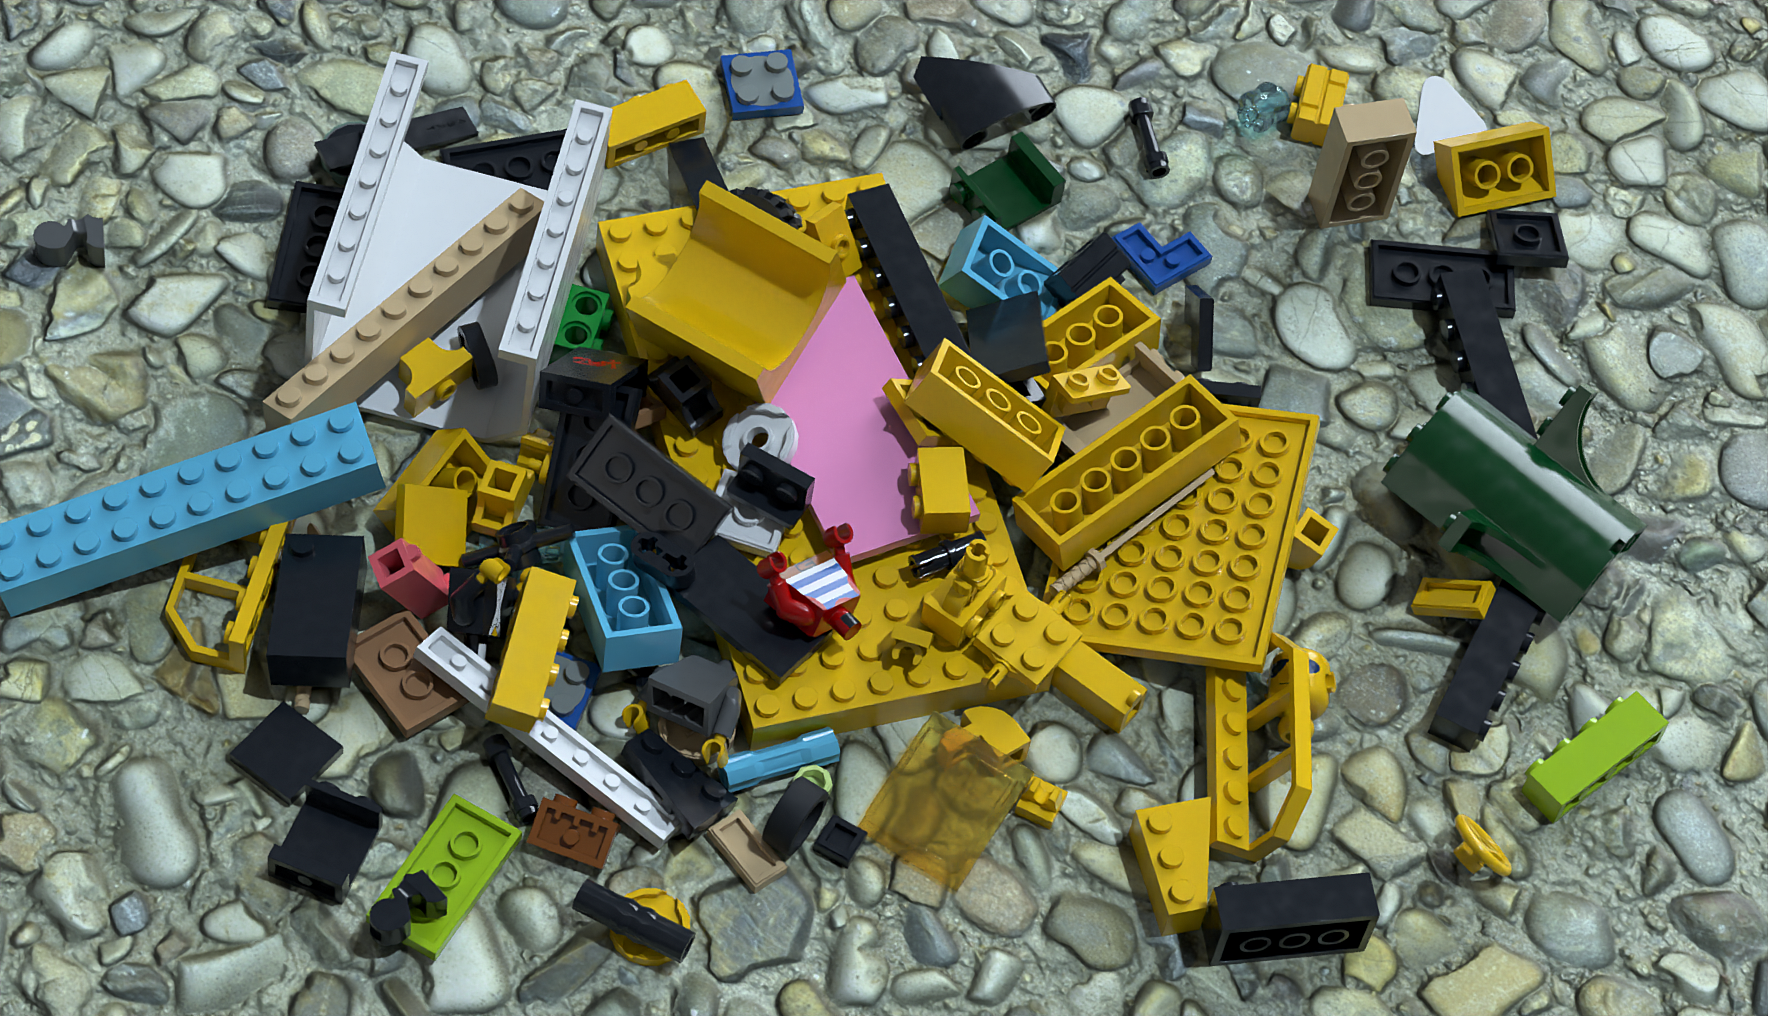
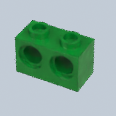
[548,284,614,364]

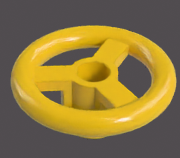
[1453,814,1512,877]

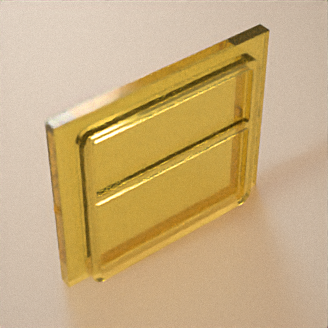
[858,710,1034,892]

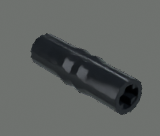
[572,878,696,964]

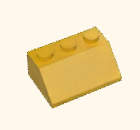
[1433,121,1557,217]
[373,428,490,537]

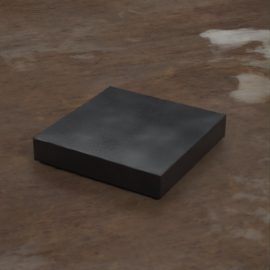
[1485,209,1569,268]
[229,701,343,806]

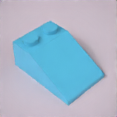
[938,215,1059,321]

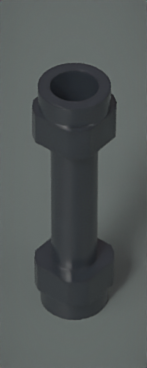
[1128,97,1170,179]
[482,734,539,826]

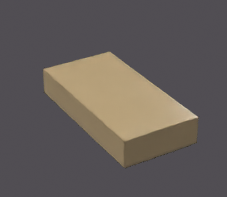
[707,809,788,894]

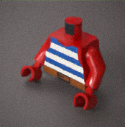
[756,523,862,641]

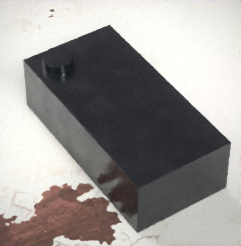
[266,533,367,688]
[1201,872,1380,966]

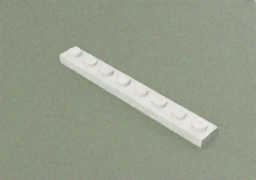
[413,626,683,849]

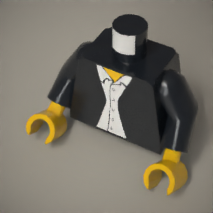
[447,558,531,660]

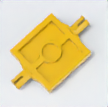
[973,586,1083,692]

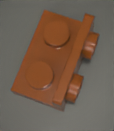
[526,793,622,870]

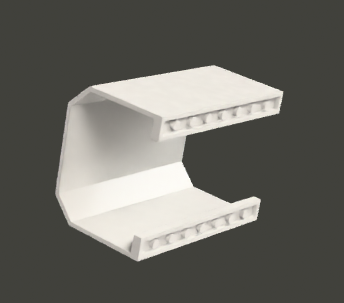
[304,51,613,444]

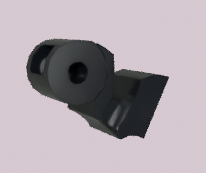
[369,870,447,946]

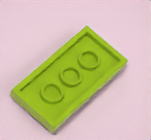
[366,794,522,961]

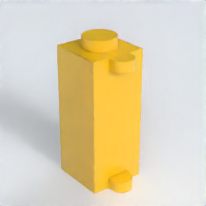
[1051,640,1148,734]

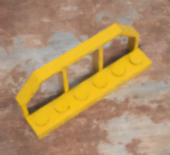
[165,518,297,674]
[1206,632,1312,862]

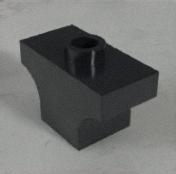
[646,355,723,437]

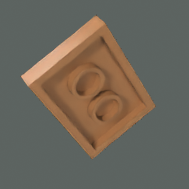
[353,608,470,738]

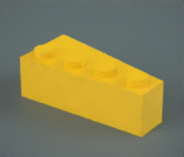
[484,566,579,733]

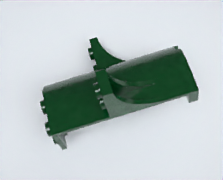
[1380,384,1648,623]

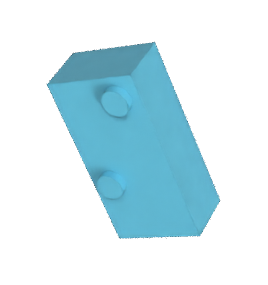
[562,525,683,673]

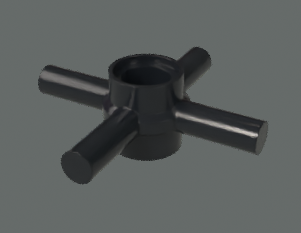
[461,519,576,574]

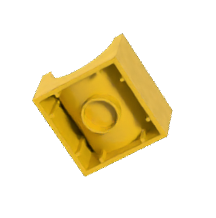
[626,180,847,403]

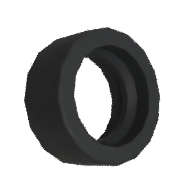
[762,776,829,856]

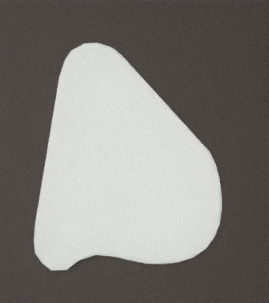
[1415,76,1487,155]

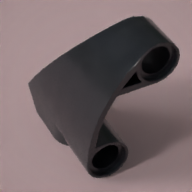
[913,56,1057,150]

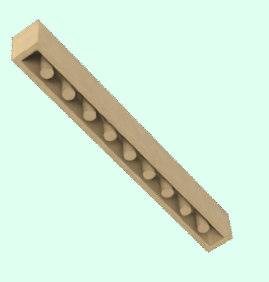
[262,188,544,432]

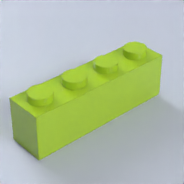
[1521,691,1669,824]

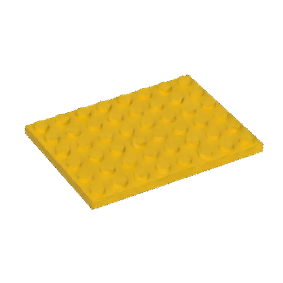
[1042,404,1320,673]

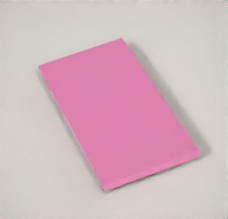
[753,275,980,563]

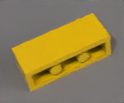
[605,79,707,169]

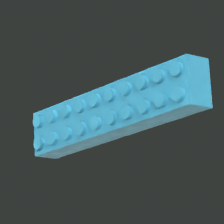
[0,402,386,617]

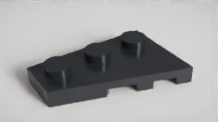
[621,728,738,840]

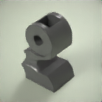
[33,214,105,268]

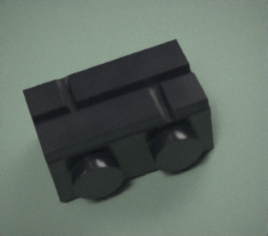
[1044,232,1131,308]

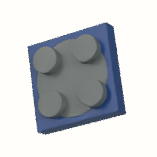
[720,49,804,120]
[544,652,602,731]

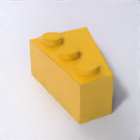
[1129,796,1211,937]

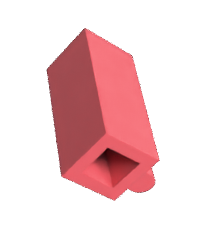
[368,538,450,619]

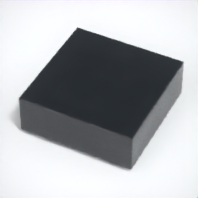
[813,814,868,869]

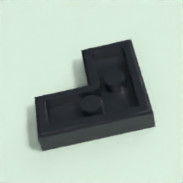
[1184,285,1214,372]

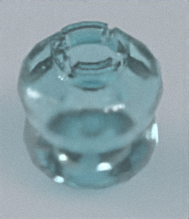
[1237,81,1290,133]

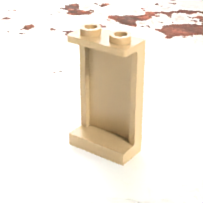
[1053,341,1185,462]

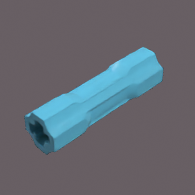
[717,727,840,792]

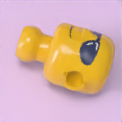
[1264,648,1336,744]

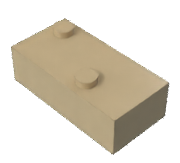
[1308,98,1417,229]

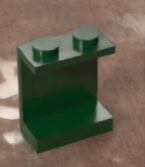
[949,131,1066,231]

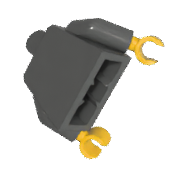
[622,655,742,768]

